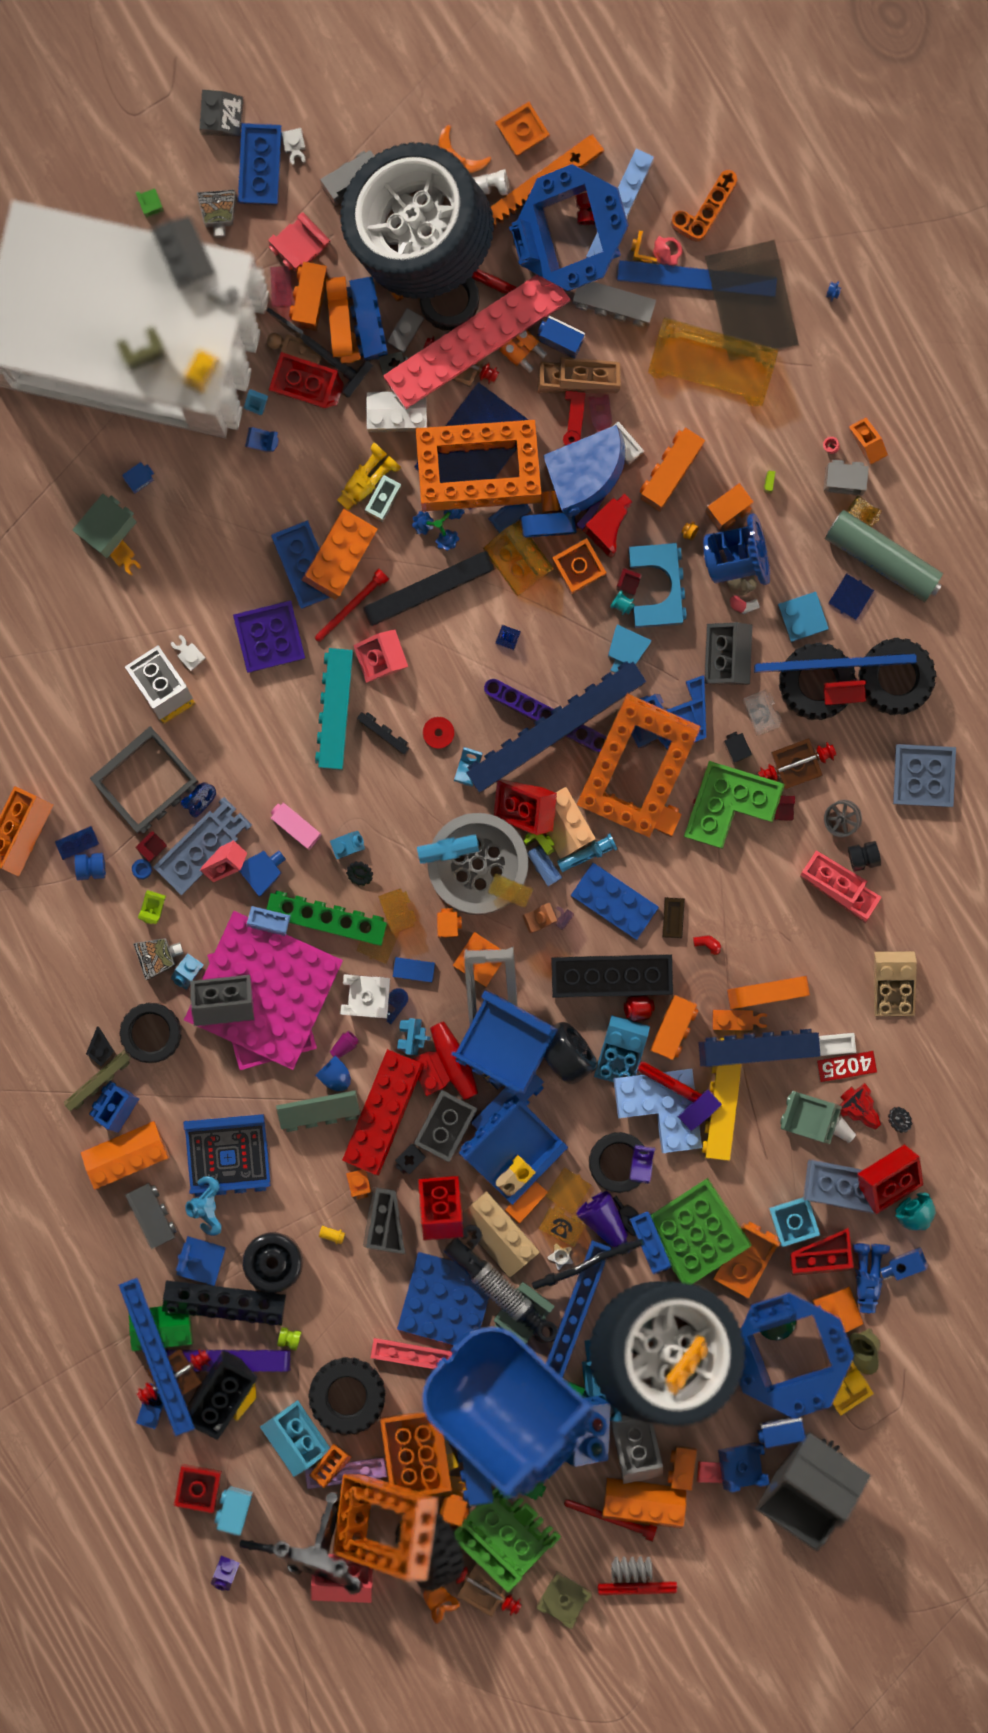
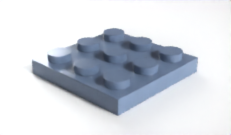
[893,744,956,807]

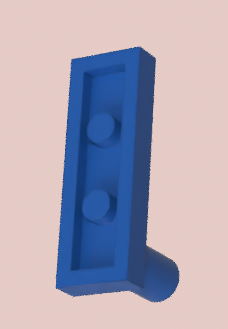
[630,1211,672,1275]

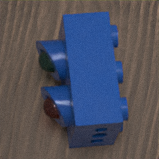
[566,1396,611,1467]

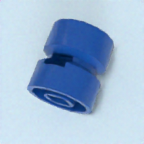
[75,853,106,881]

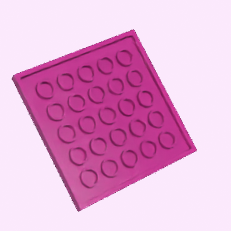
[184,911,343,1070]

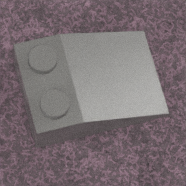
[125,645,193,720]
[611,1416,663,1484]

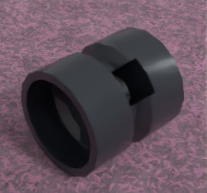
[848,841,881,872]

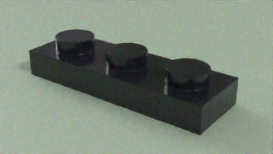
[357,712,410,756]

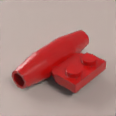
[413,1021,478,1100]

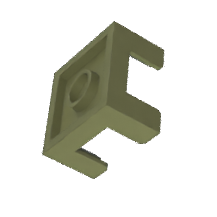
[116,326,167,372]
[536,1571,592,1629]

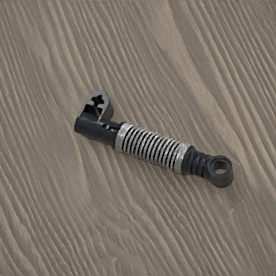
[443,1225,558,1343]

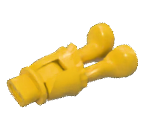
[337,443,402,511]

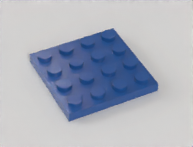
[397,1251,489,1345]

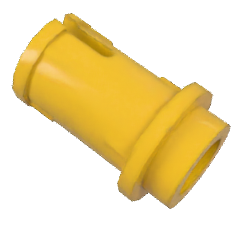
[319,1225,345,1245]

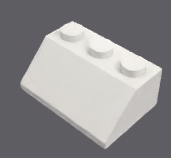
[367,392,427,432]

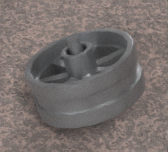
[824,800,862,837]

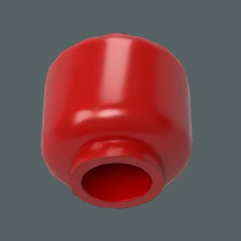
[624,995,655,1022]

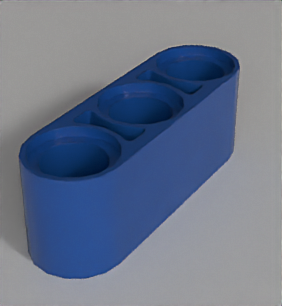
[521,513,577,537]

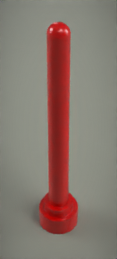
[315,568,390,642]
[564,1499,658,1542]

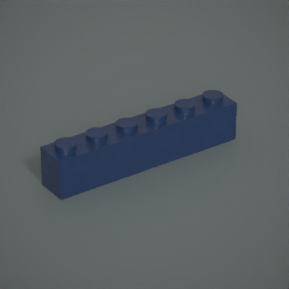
[699,1029,821,1067]

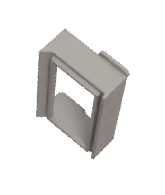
[464,946,518,1025]

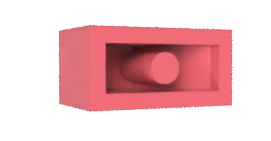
[200,841,247,883]

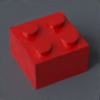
[174,1464,222,1513]

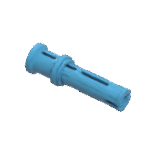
[557,834,618,873]

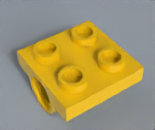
[832,1361,874,1416]

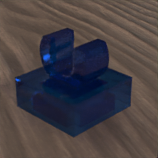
[495,625,521,651]

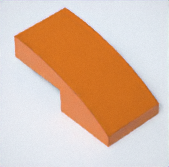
[504,1181,548,1224]

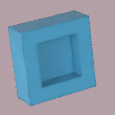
[243,389,268,415]

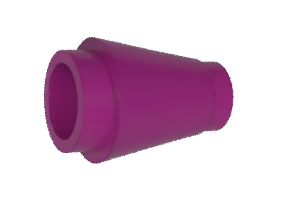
[330,1031,359,1059]

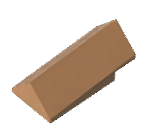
[537,357,621,393]

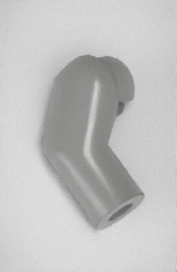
[207,287,239,305]

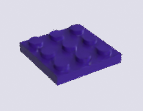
[233,600,306,673]

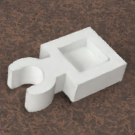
[281,128,305,166]
[171,635,206,671]

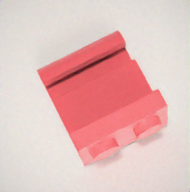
[268,212,331,273]

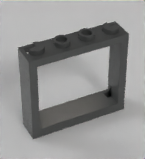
[90,726,199,834]

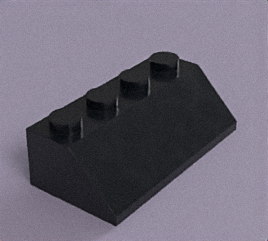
[187,1350,258,1440]

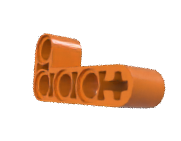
[671,170,737,242]
[325,276,353,357]
[727,976,810,1009]

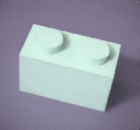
[365,475,402,522]

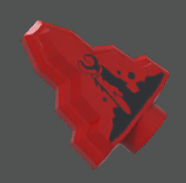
[840,1083,881,1130]

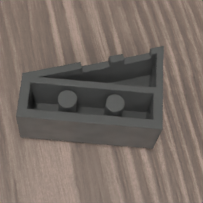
[363,1187,405,1254]

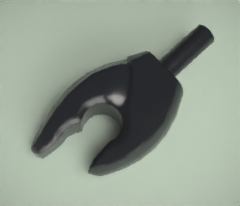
[613,1195,639,1237]

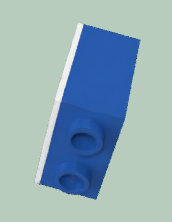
[538,316,585,358]
[757,1417,805,1448]

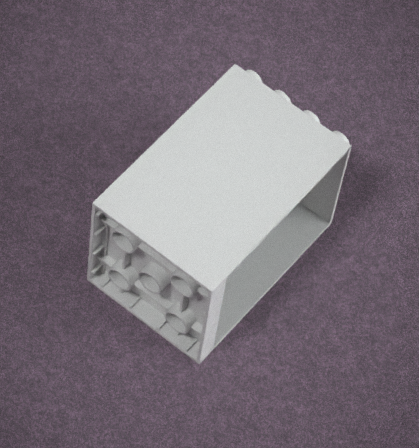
[0,200,269,438]

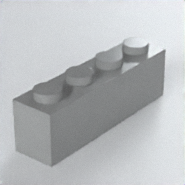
[573,282,656,327]

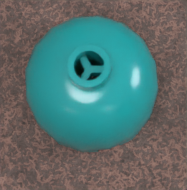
[895,1192,936,1231]

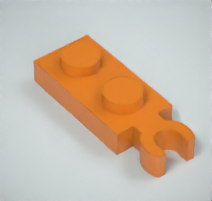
[712,1010,767,1030]

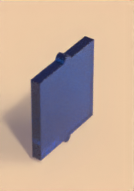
[828,573,874,620]

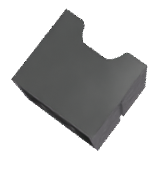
[756,1432,871,1552]

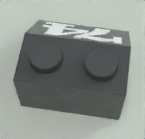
[199,90,243,137]

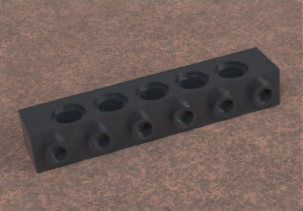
[162,1280,286,1326]

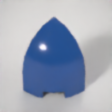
[315,1055,351,1091]

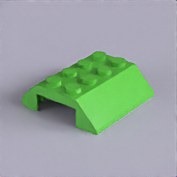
[454,1487,561,1592]

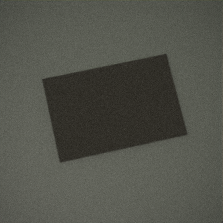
[705,240,799,361]

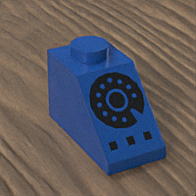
[136,1383,164,1429]

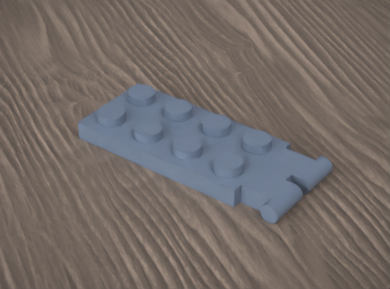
[154,797,252,895]

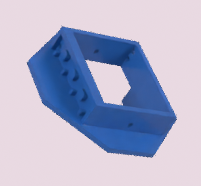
[509,164,629,291]
[739,1293,854,1419]

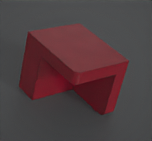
[616,568,642,596]
[774,796,795,821]
[135,831,167,862]

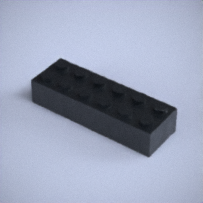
[551,954,673,998]

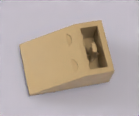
[874,952,917,1016]

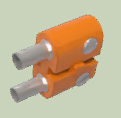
[499,330,547,373]

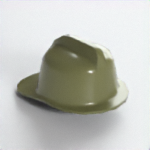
[849,1329,881,1375]

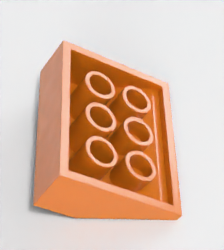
[380,1412,452,1495]

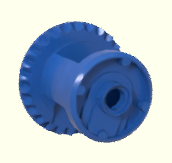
[703,513,770,585]

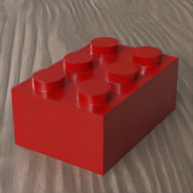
[418,1176,463,1241]

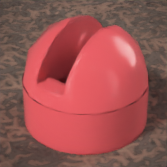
[823,437,840,454]

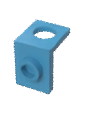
[454,747,483,787]

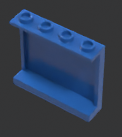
[451,990,558,1095]
[459,1095,568,1205]

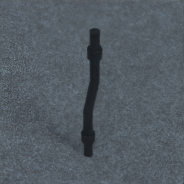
[532,1238,644,1290]

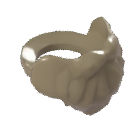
[726,575,758,595]

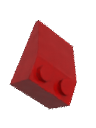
[494,779,557,835]

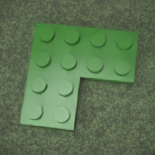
[684,761,785,849]

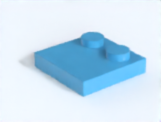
[778,592,829,642]

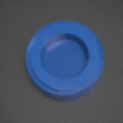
[132,859,152,879]

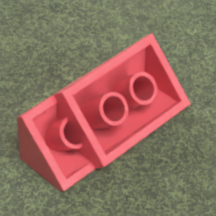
[800,850,881,924]

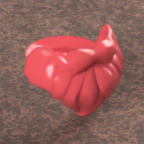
[653,236,682,266]

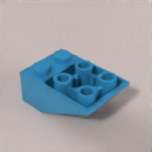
[594,1015,650,1083]

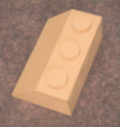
[546,787,596,859]

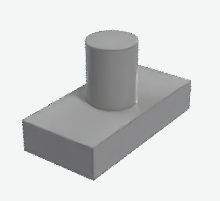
[387,308,424,353]

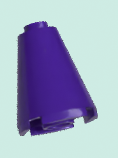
[576,1191,628,1247]

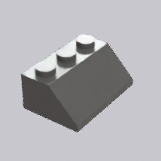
[151,216,216,289]
[705,622,753,685]
[190,975,254,1026]
[125,1183,177,1249]

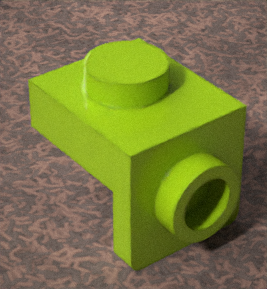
[524,832,555,855]
[138,890,166,924]

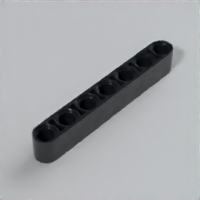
[362,551,495,626]

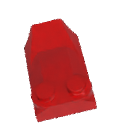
[268,352,344,409]

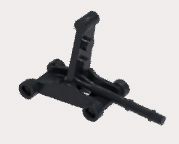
[239,1493,362,1594]

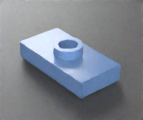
[527,845,562,886]
[247,906,291,936]

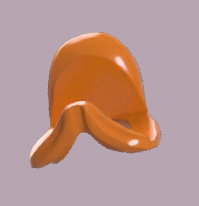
[423,1587,460,1624]

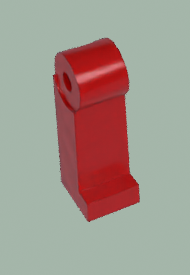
[563,391,586,446]

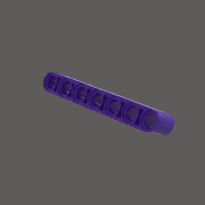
[484,679,607,753]
[165,1350,291,1371]

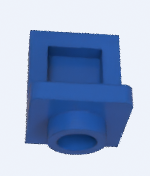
[245,427,279,452]

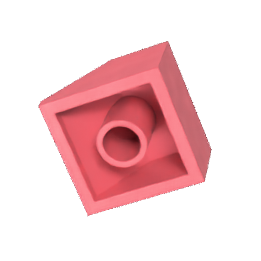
[353,629,408,683]

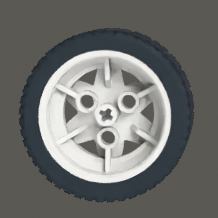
[340,142,494,299]
[589,1281,745,1426]

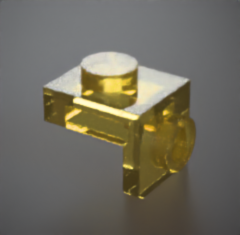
[847,495,882,527]

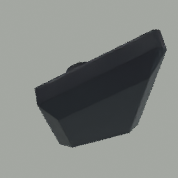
[86,1026,114,1067]

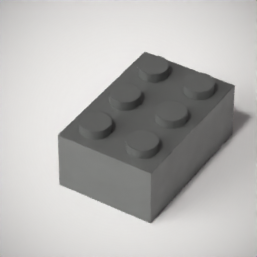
[414,1090,477,1162]

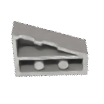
[320,150,375,207]

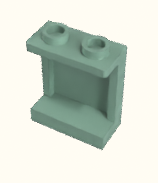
[780,1091,842,1144]
[494,1281,555,1344]

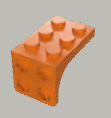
[713,1221,781,1298]

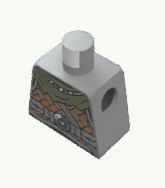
[197,190,236,237]
[134,938,184,980]

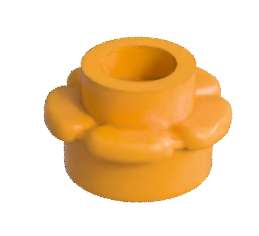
[681,521,699,541]

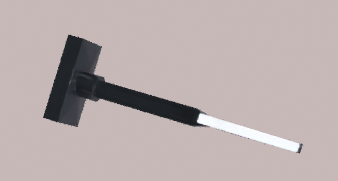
[266,307,373,398]

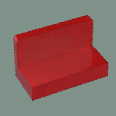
[823,680,866,705]

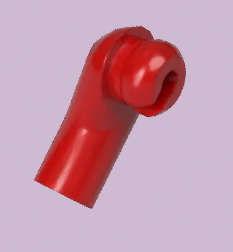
[693,935,721,955]

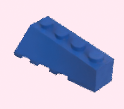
[347,276,388,361]

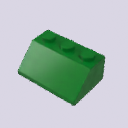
[129,1306,193,1351]

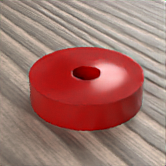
[423,717,455,749]

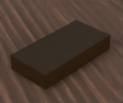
[662,897,685,939]

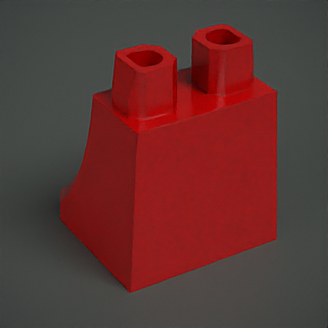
[583,494,632,558]

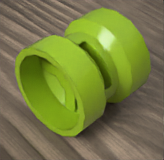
[277,1327,301,1351]

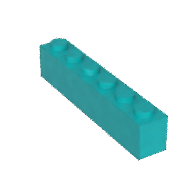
[315,648,353,770]

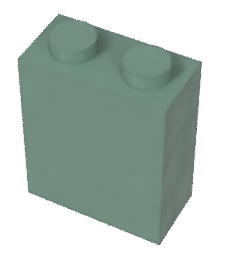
[73,493,137,558]

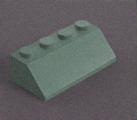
[276,1091,361,1132]

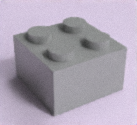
[823,460,869,495]

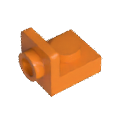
[346,1169,372,1200]

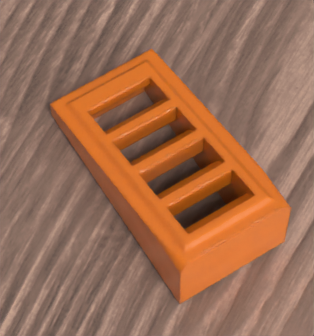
[309,1444,352,1488]

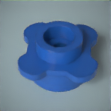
[826,281,841,302]

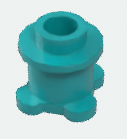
[610,590,635,616]

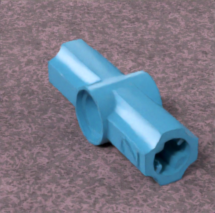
[417,835,479,864]

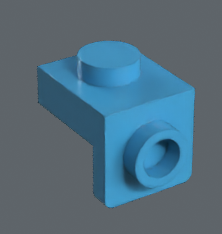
[330,831,365,860]
[171,953,204,989]

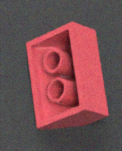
[311,1554,373,1603]

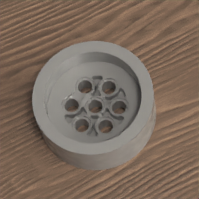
[428,813,528,915]

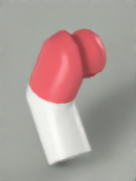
[730,596,760,614]

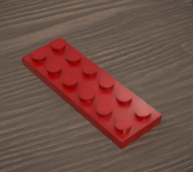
[342,1049,424,1176]

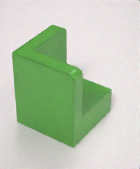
[135,189,164,218]

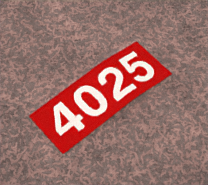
[817,1051,877,1082]

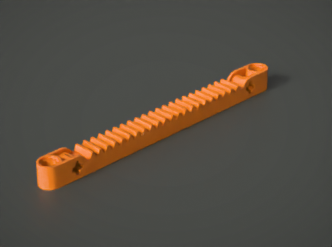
[389,134,605,301]

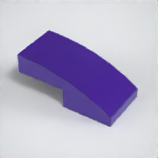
[677,1090,722,1131]

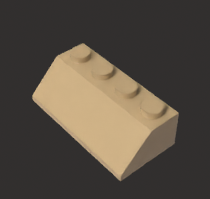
[462,1191,540,1278]

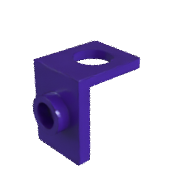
[630,1146,655,1183]

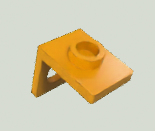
[631,231,657,264]

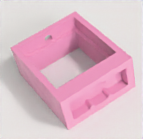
[271,803,322,850]

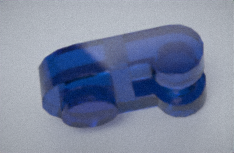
[181,782,216,818]
[386,988,409,1025]

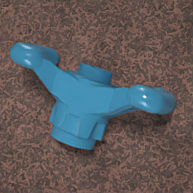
[185,1176,222,1236]

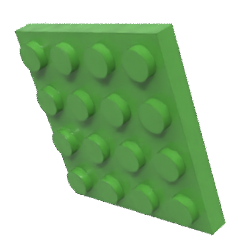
[651,1178,752,1284]

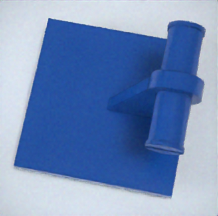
[176,1236,226,1286]

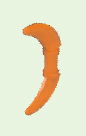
[439,125,491,172]

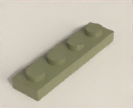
[64,1050,131,1111]

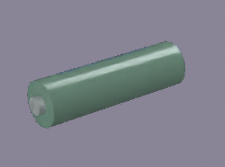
[825,509,944,603]

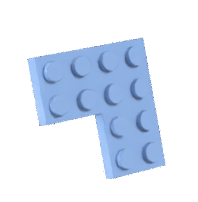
[613,1069,702,1153]

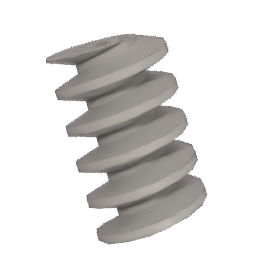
[611,1557,652,1582]

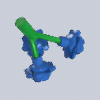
[412,509,465,551]

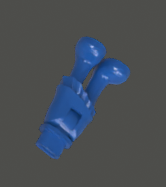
[852,1243,890,1313]

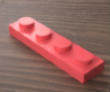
[371,1338,452,1369]

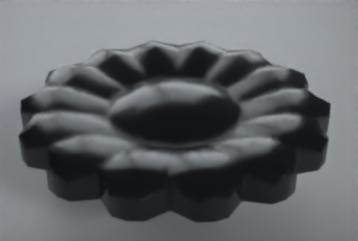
[346,861,373,886]
[888,1106,913,1133]

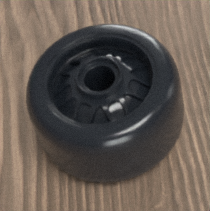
[544,1022,596,1084]
[242,1232,303,1293]

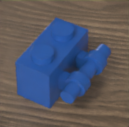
[89,1080,139,1133]

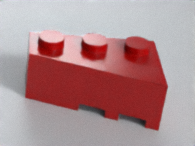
[790,1228,853,1276]

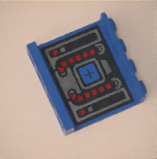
[183,1114,271,1197]

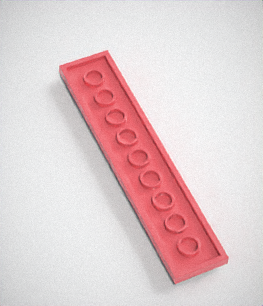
[383,275,570,409]

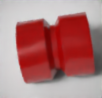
[576,193,595,225]

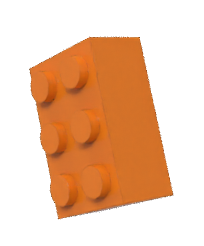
[289,261,328,331]
[650,995,699,1060]

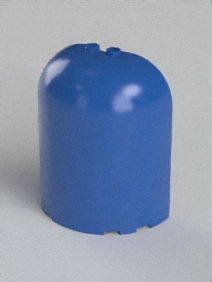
[422,1327,593,1498]

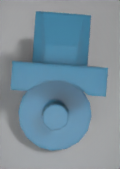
[397,1018,431,1055]

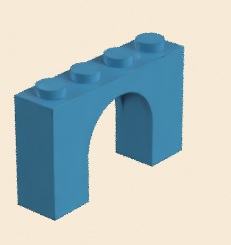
[628,543,687,628]

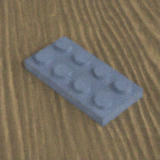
[803,1160,875,1214]

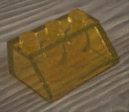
[483,521,554,596]

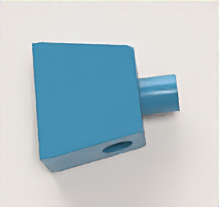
[608,625,651,673]

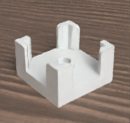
[341,974,390,1018]

